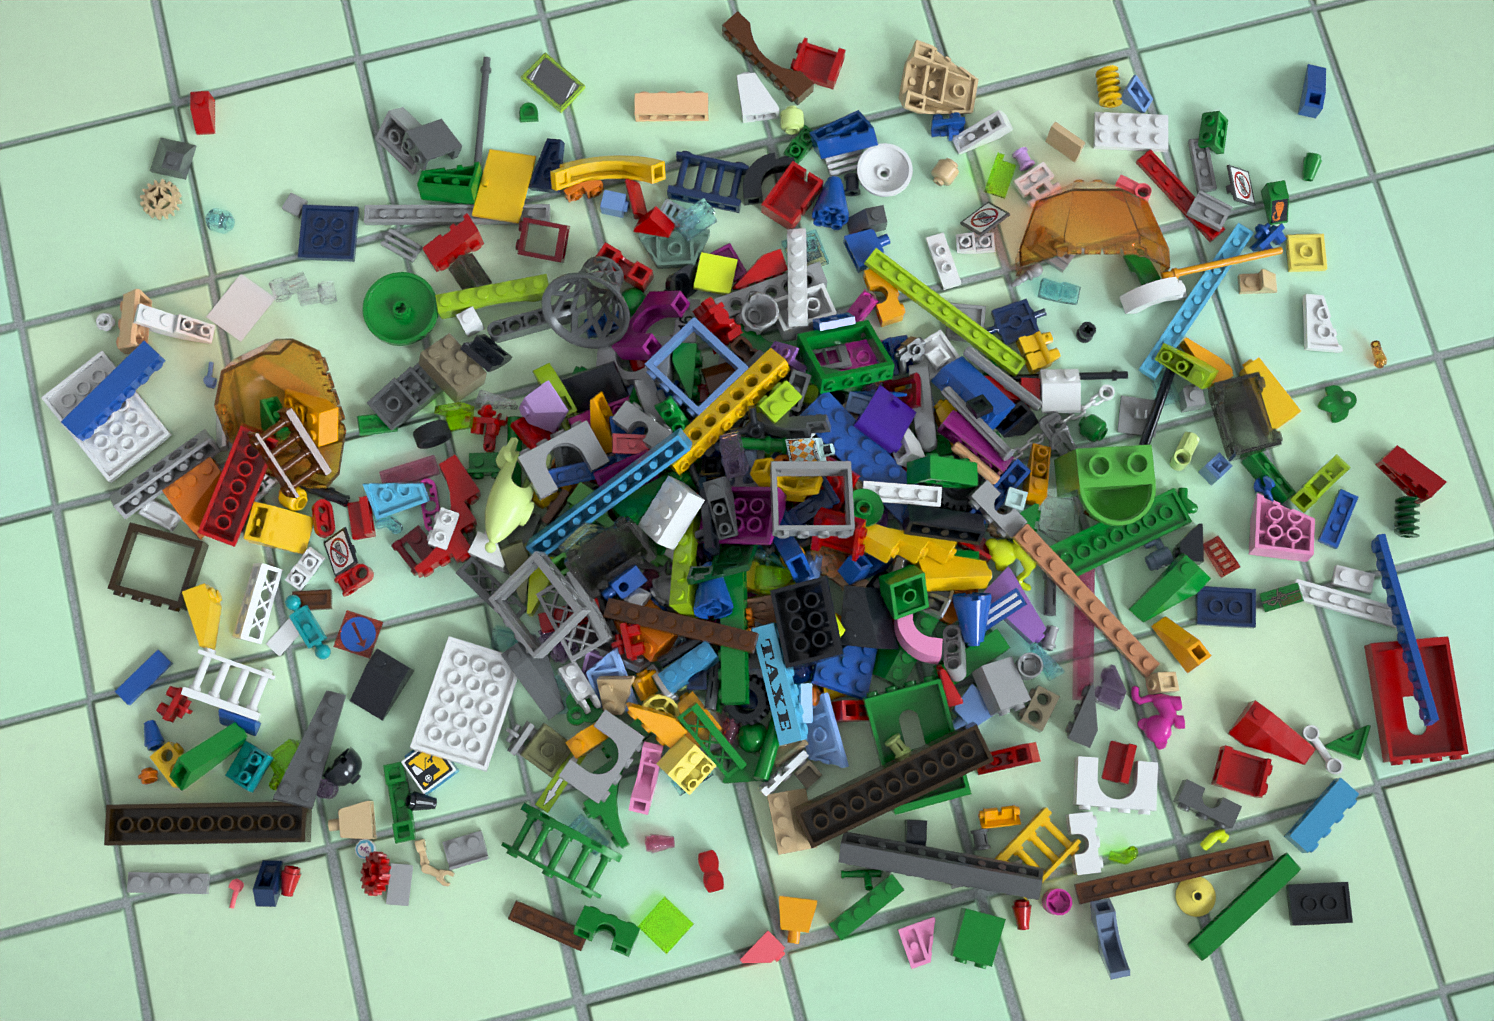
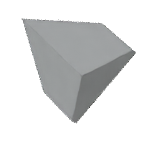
[921,590,954,619]

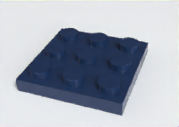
[298,205,360,262]

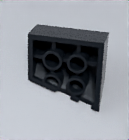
[840,585,899,649]

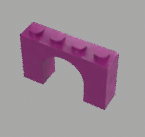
[612,291,690,360]

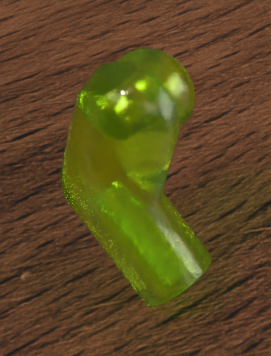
[269,759,285,790]
[1108,846,1138,865]

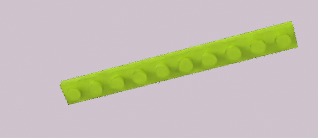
[864,248,1027,377]

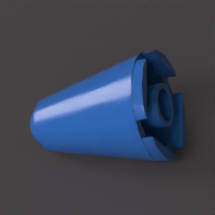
[693,562,734,619]
[952,592,992,646]

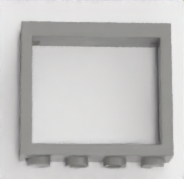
[770,461,855,539]
[488,551,591,658]

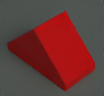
[634,206,675,238]

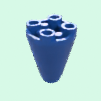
[812,176,849,230]

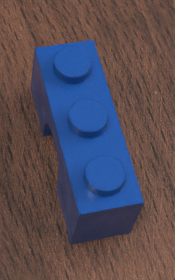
[838,553,897,586]

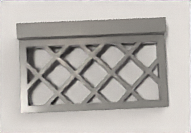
[536,569,615,662]

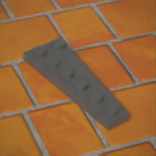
[273,690,346,809]

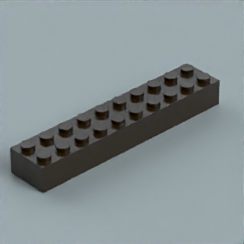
[794,721,994,848]
[104,802,312,846]

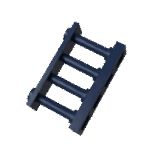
[667,151,749,213]

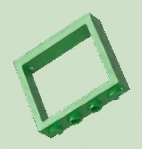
[796,320,894,394]

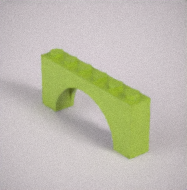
[669,507,709,621]

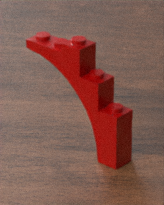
[414,455,481,578]

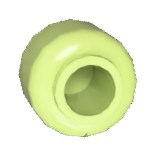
[780,105,804,135]

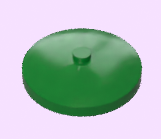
[363,272,439,346]

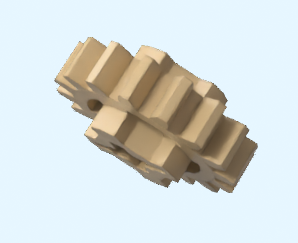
[140,179,182,220]

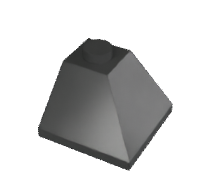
[150,137,197,180]

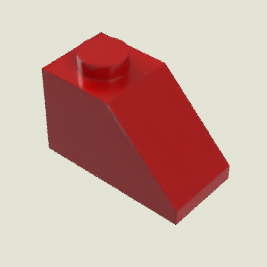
[190,91,215,135]

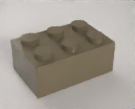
[418,333,487,404]

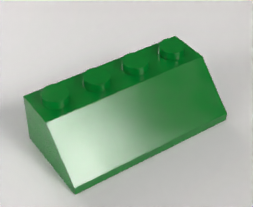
[872,611,939,688]

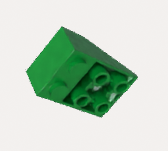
[672,343,703,404]

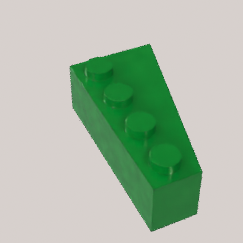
[611,471,698,538]

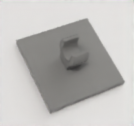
[1117,396,1157,438]

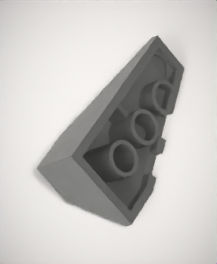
[501,634,565,720]

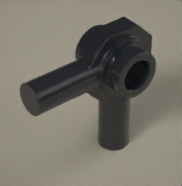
[730,405,765,438]

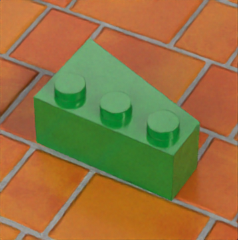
[417,162,483,204]
[907,453,978,489]

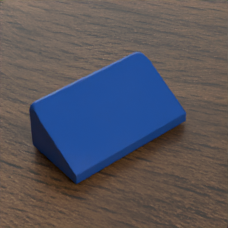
[218,708,261,736]

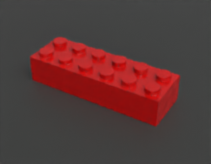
[197,423,280,547]

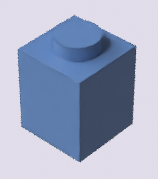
[600,190,630,218]

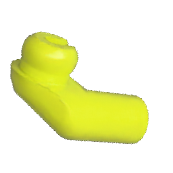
[1200,829,1229,851]

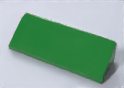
[1241,449,1296,505]

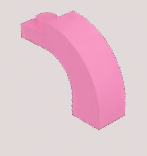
[894,614,943,664]
[629,741,664,815]

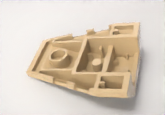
[898,40,979,114]

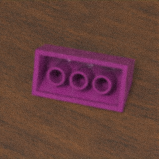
[937,410,1014,476]

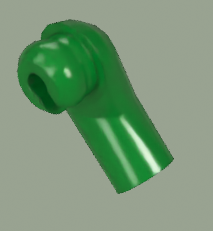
[1178,488,1198,514]

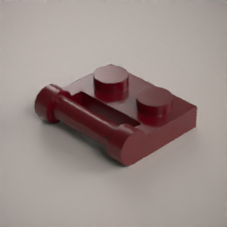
[883,372,921,409]
[391,525,435,576]

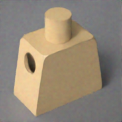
[328,801,377,840]

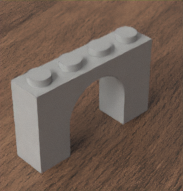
[596,335,674,388]
[517,420,609,500]
[559,710,645,804]

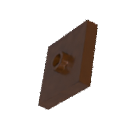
[541,488,570,527]

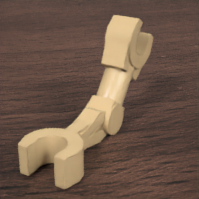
[415,839,455,886]

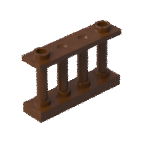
[247,407,332,498]

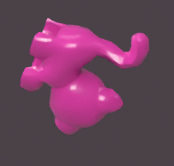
[1131,686,1185,750]

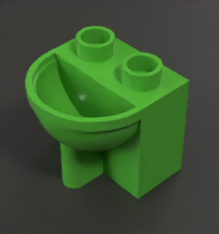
[1054,445,1156,526]

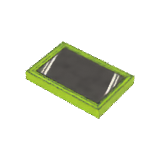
[521,52,586,113]

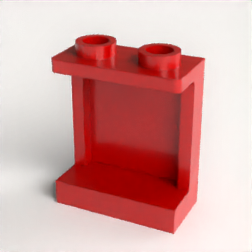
[790,37,846,90]
[811,507,868,562]
[1211,745,1273,798]

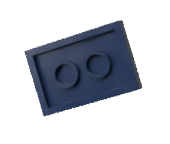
[1195,586,1256,629]

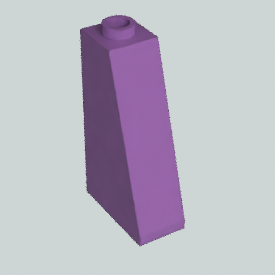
[984,567,1046,645]

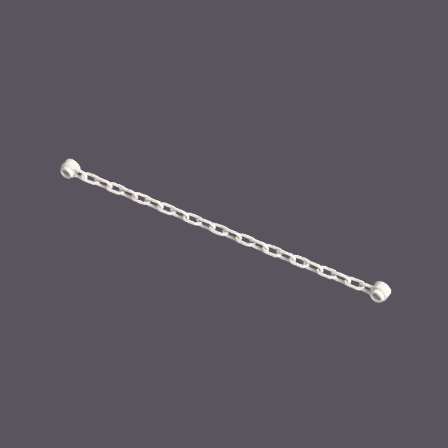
[850,384,1115,556]

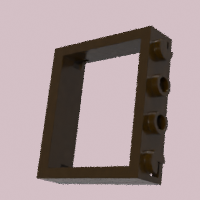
[107,522,209,612]

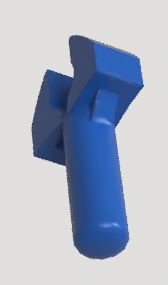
[1253,476,1276,501]

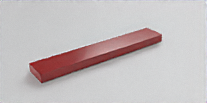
[1136,149,1225,242]

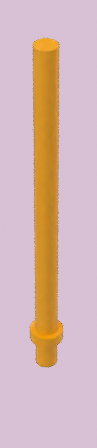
[1161,247,1283,279]

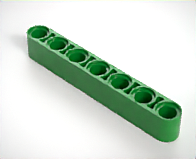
[1187,853,1301,961]

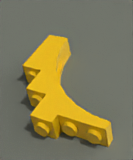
[863,524,957,565]

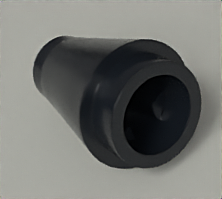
[406,791,437,811]

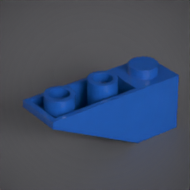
[1298,64,1326,119]

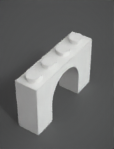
[1073,756,1158,815]

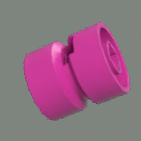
[1042,889,1072,915]

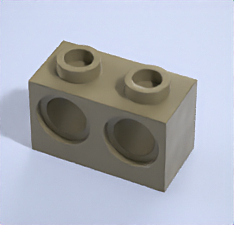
[1018,686,1060,733]

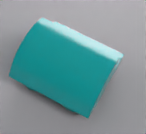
[225,741,274,793]

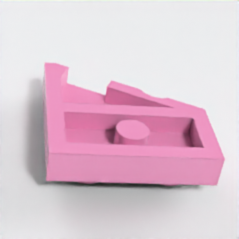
[897,917,935,969]

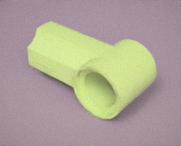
[1170,431,1200,471]

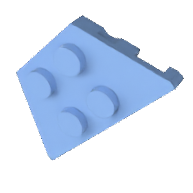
[586,647,638,713]
[805,693,849,768]

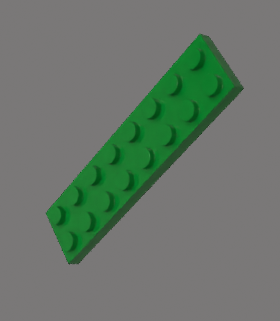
[1049,488,1192,577]

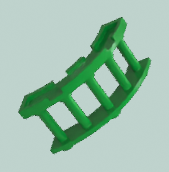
[501,802,623,899]

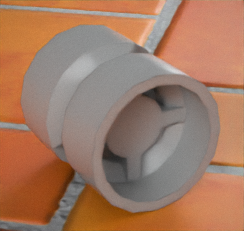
[1015,652,1043,681]

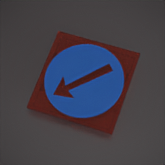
[333,610,383,659]

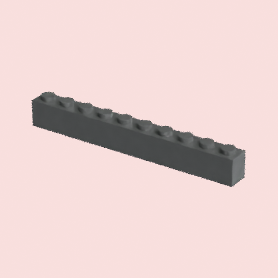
[839,832,1044,900]

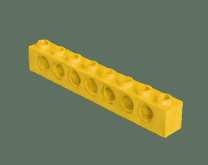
[669,348,791,475]

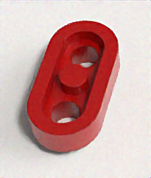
[312,499,335,538]

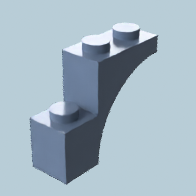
[1090,898,1131,980]

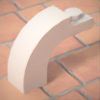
[1120,277,1188,314]

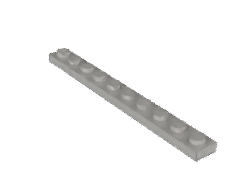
[364,204,550,225]

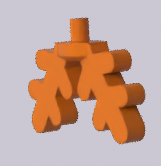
[746,608,756,631]

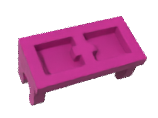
[847,289,879,322]

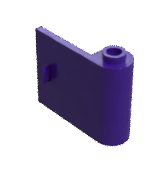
[853,385,917,454]

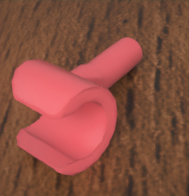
[229,878,244,908]

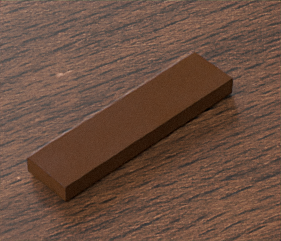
[508,900,586,951]

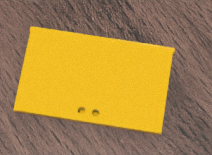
[472,149,536,224]

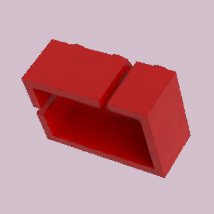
[761,161,823,229]

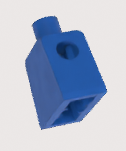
[843,229,891,273]
[601,561,648,602]

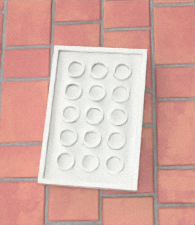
[41,351,172,483]
[410,636,518,772]

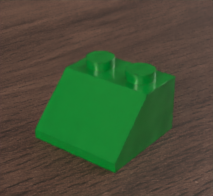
[879,564,929,620]

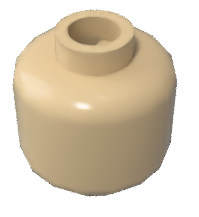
[931,158,959,187]

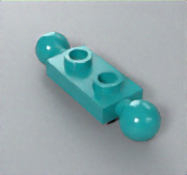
[285,595,331,660]

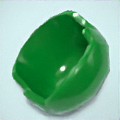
[621,287,646,318]
[737,722,767,753]

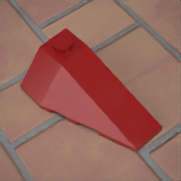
[1228,700,1316,765]

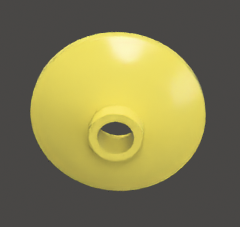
[1175,877,1216,917]

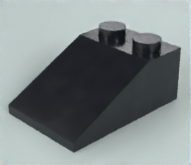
[350,648,414,721]

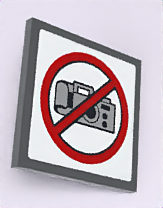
[1226,165,1256,206]
[960,201,1010,237]

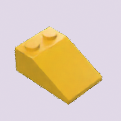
[182,583,222,650]

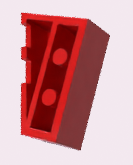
[1375,445,1447,504]

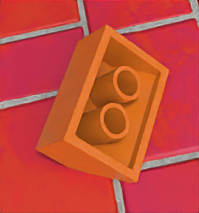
[614,599,678,662]

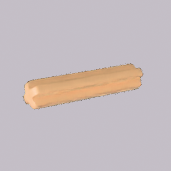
[951,442,1000,485]

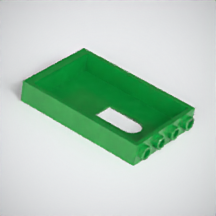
[862,675,972,815]

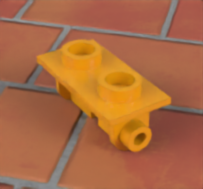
[978,805,1021,829]

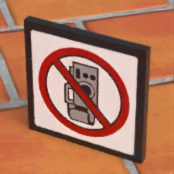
[323,527,358,577]

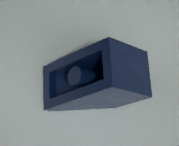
[253,860,283,907]

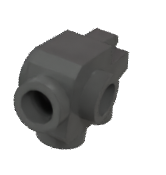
[894,336,926,375]

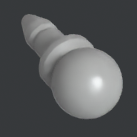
[1011,263,1043,287]

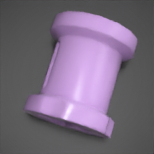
[1012,147,1035,172]

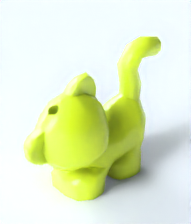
[985,538,1037,591]

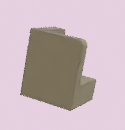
[794,760,822,789]

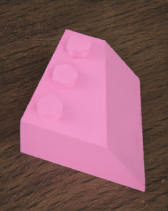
[1249,493,1315,562]

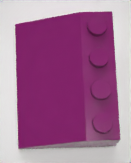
[697,487,787,545]

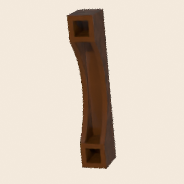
[722,11,814,105]

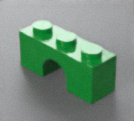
[573,905,640,957]

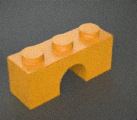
[863,269,905,327]

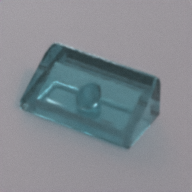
[490,625,533,651]

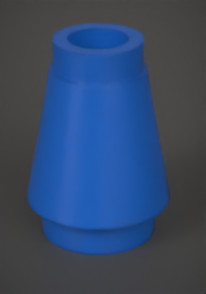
[144,720,165,751]

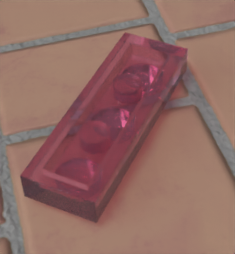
[379,455,440,483]

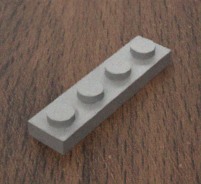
[127,872,210,894]

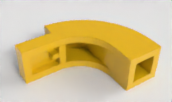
[750,457,823,502]

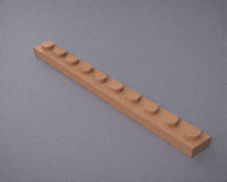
[1012,524,1160,678]

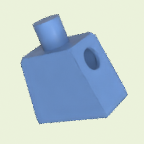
[952,684,992,730]

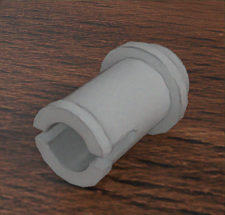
[1041,625,1059,651]

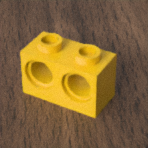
[150,741,184,788]

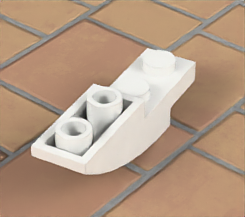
[133,304,215,344]

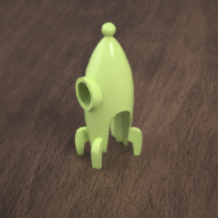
[485,438,552,553]

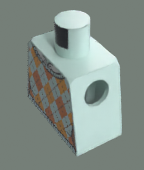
[785,438,835,461]

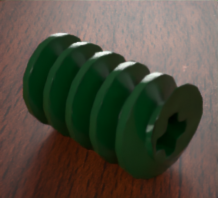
[1394,496,1420,538]

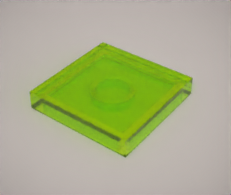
[637,896,694,954]

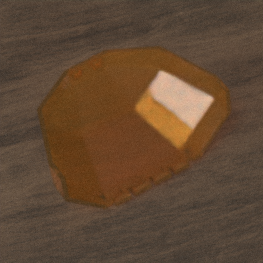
[1015,180,1170,276]
[214,338,346,489]

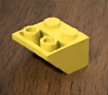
[656,735,717,795]

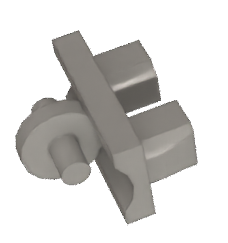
[506,721,537,758]

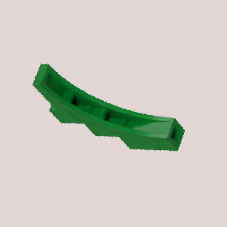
[583,719,653,849]

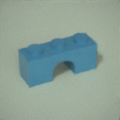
[657,642,720,694]

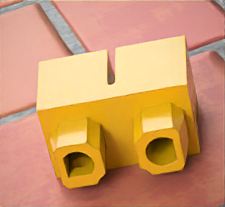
[1016,331,1061,374]

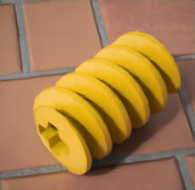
[1095,65,1122,108]

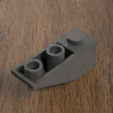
[703,475,738,540]
[1065,682,1098,748]

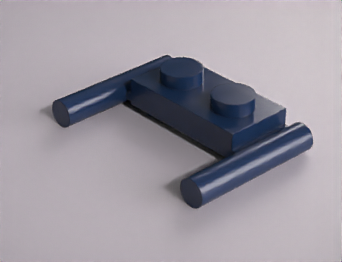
[783,476,840,525]

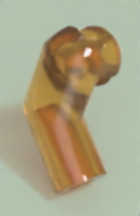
[1371,340,1387,368]

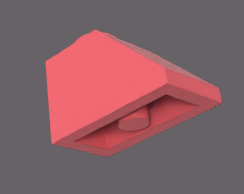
[740,930,785,963]

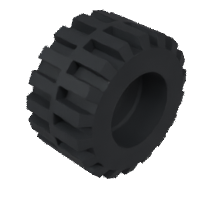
[721,674,771,726]

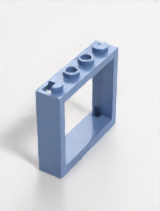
[645,317,748,418]

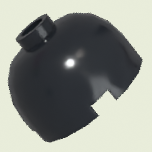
[323,747,362,786]

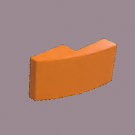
[563,180,604,203]

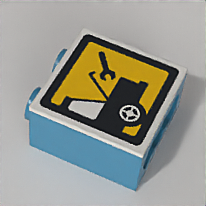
[401,750,460,795]

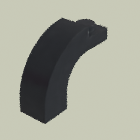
[743,152,795,206]

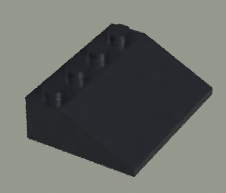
[770,576,844,670]

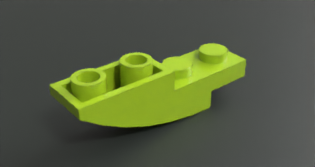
[532,363,578,431]

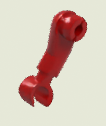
[483,413,508,452]

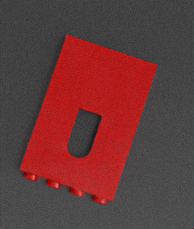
[1364,636,1469,766]

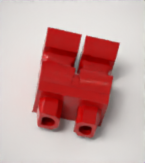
[692,296,743,355]

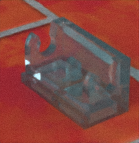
[675,198,717,241]

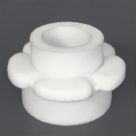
[96,313,115,331]

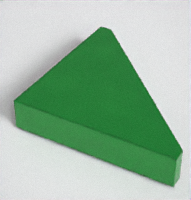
[1324,725,1371,760]

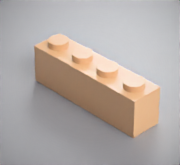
[635,91,709,122]

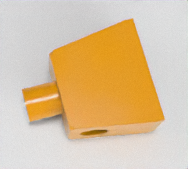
[779,896,817,944]

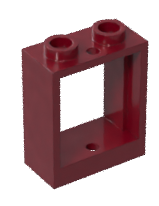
[516,217,570,263]

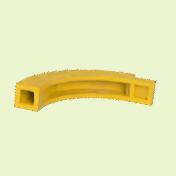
[550,155,666,191]

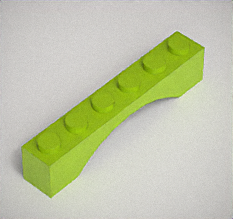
[435,274,552,320]

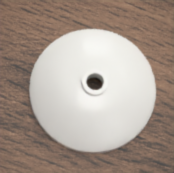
[857,143,913,197]

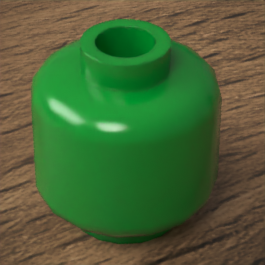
[1078,414,1108,442]

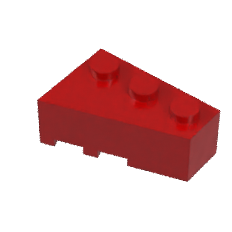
[422,213,484,272]

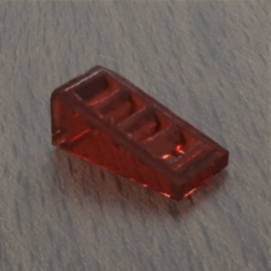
[1203,535,1241,578]

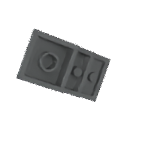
[367,362,443,431]

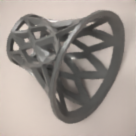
[542,256,630,349]

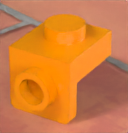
[632,668,658,701]

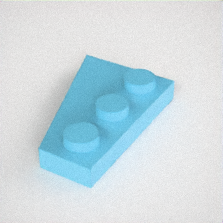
[362,482,430,520]

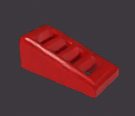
[936,664,963,707]

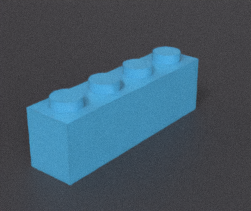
[1284,778,1359,853]

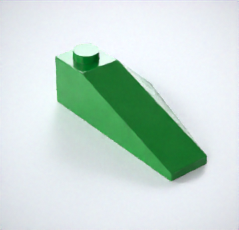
[1129,552,1211,623]

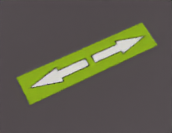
[535,752,586,813]

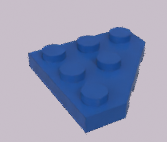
[811,646,877,700]

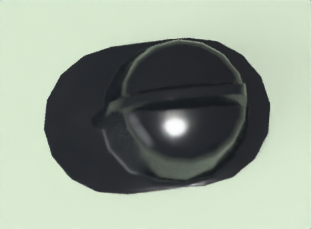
[663,265,698,299]

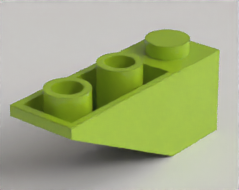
[1154,343,1219,389]

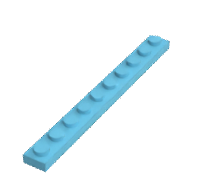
[1138,223,1254,380]

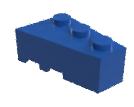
[810,110,878,159]

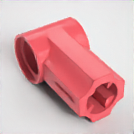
[1113,175,1152,206]

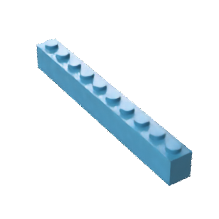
[526,428,692,555]

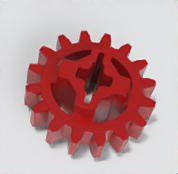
[360,851,391,896]

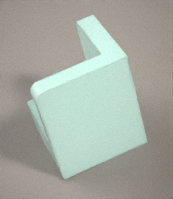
[1000,487,1028,513]

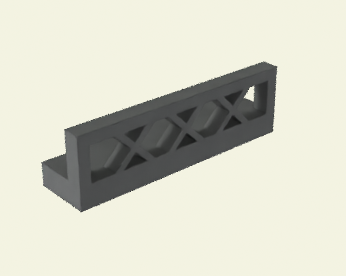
[456,557,527,618]

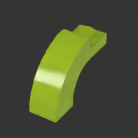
[1290,454,1351,513]

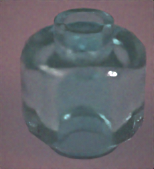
[205,208,235,234]

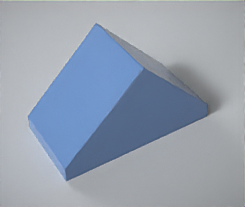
[1120,75,1153,113]
[1198,452,1233,486]

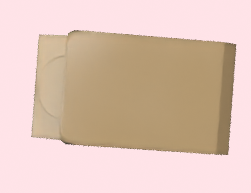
[1237,269,1277,294]

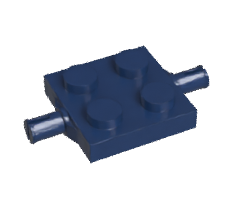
[984,298,1047,345]

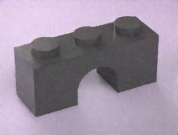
[1173,779,1242,830]

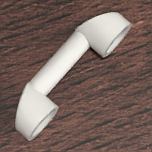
[1302,725,1343,774]

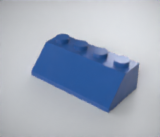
[931,356,1016,430]

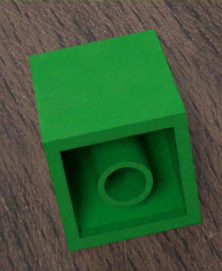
[950,908,1006,969]

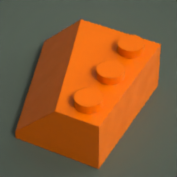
[162,457,223,540]

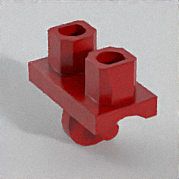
[466,404,506,436]
[611,623,646,661]
[156,686,193,723]

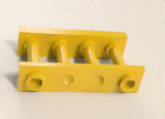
[994,807,1081,900]

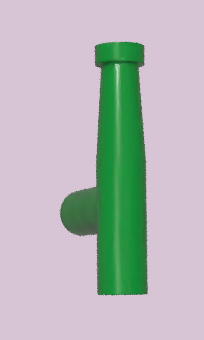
[841,869,881,891]

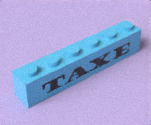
[752,623,808,746]

